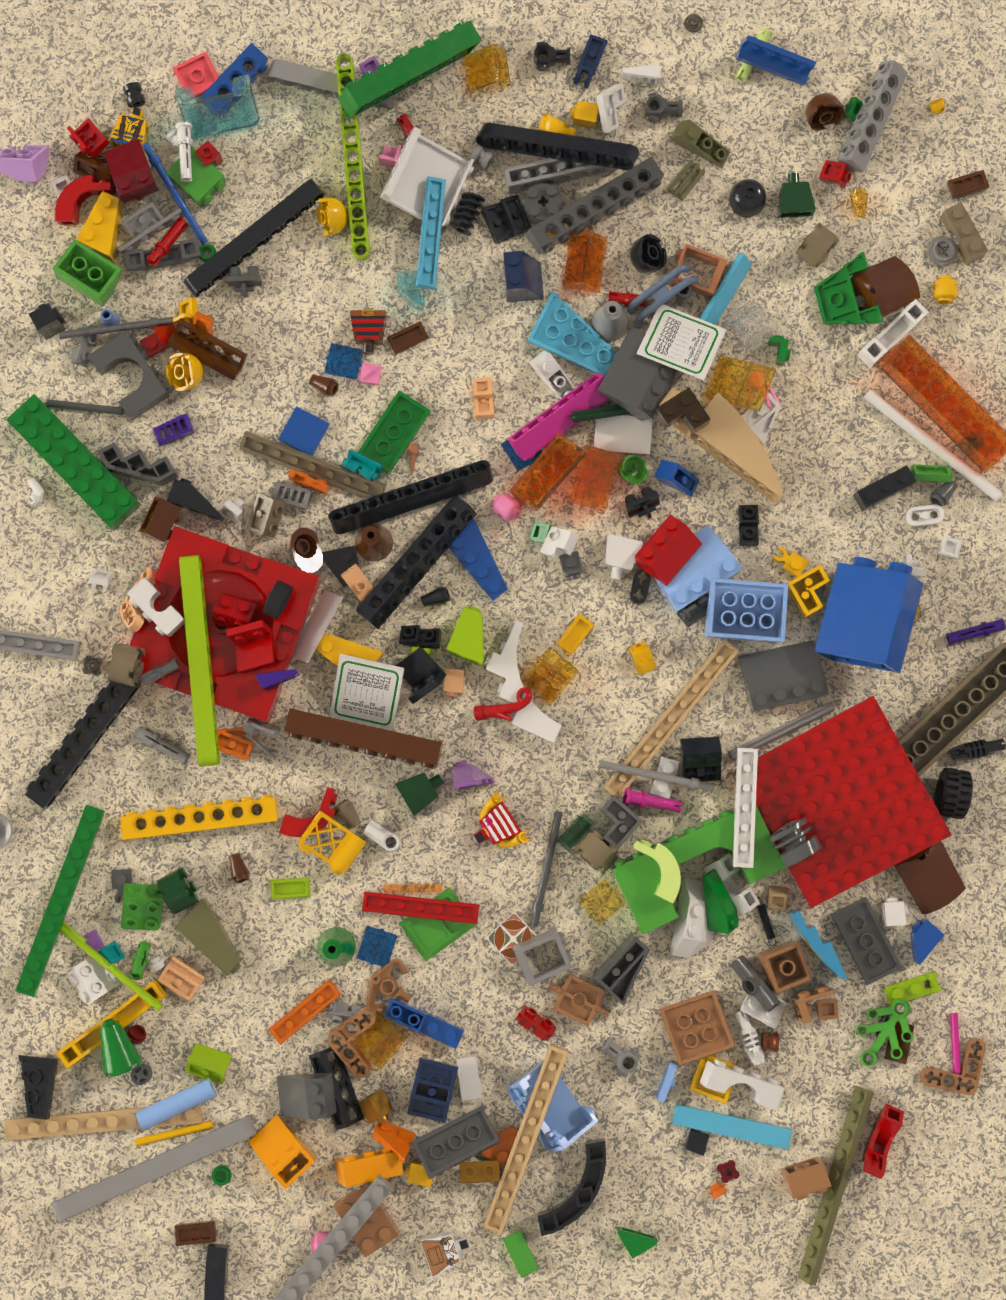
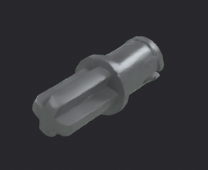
[140,658,180,685]

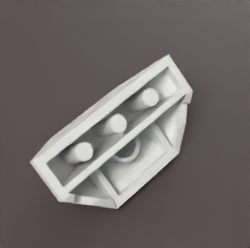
[669,878,714,958]

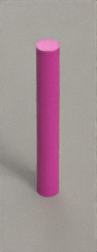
[950,1013,961,1073]

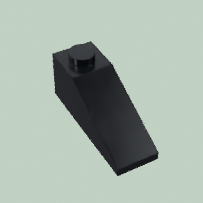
[167,478,224,522]

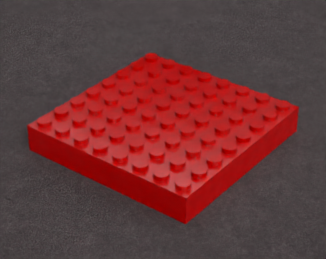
[735,695,952,908]

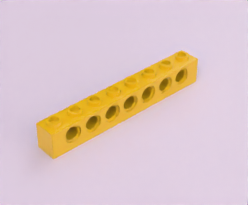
[120,795,279,840]

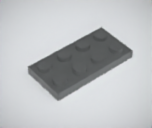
[831,897,902,985]
[412,1106,500,1180]

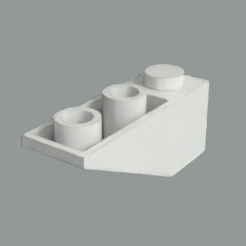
[529,351,575,400]

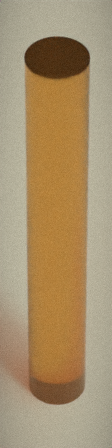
[384,884,442,892]

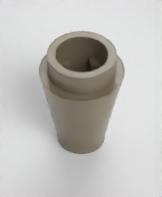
[335,799,361,829]

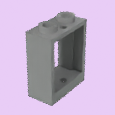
[512,928,573,986]

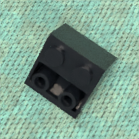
[680,736,722,782]

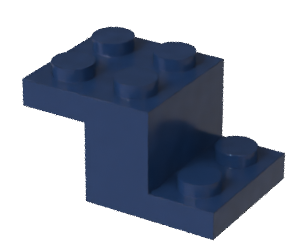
[407,1057,459,1123]

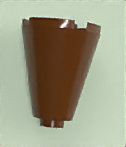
[355,524,393,562]

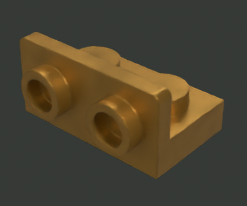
[459,1161,500,1184]

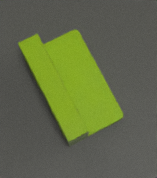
[185,1043,232,1085]

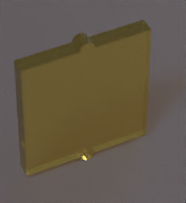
[578,879,625,925]

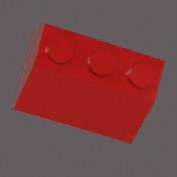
[635,514,702,586]

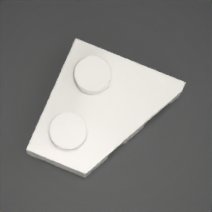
[741,392,781,445]

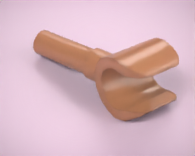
[407,443,419,471]

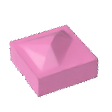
[360,363,382,385]

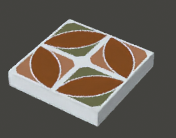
[486,911,537,966]

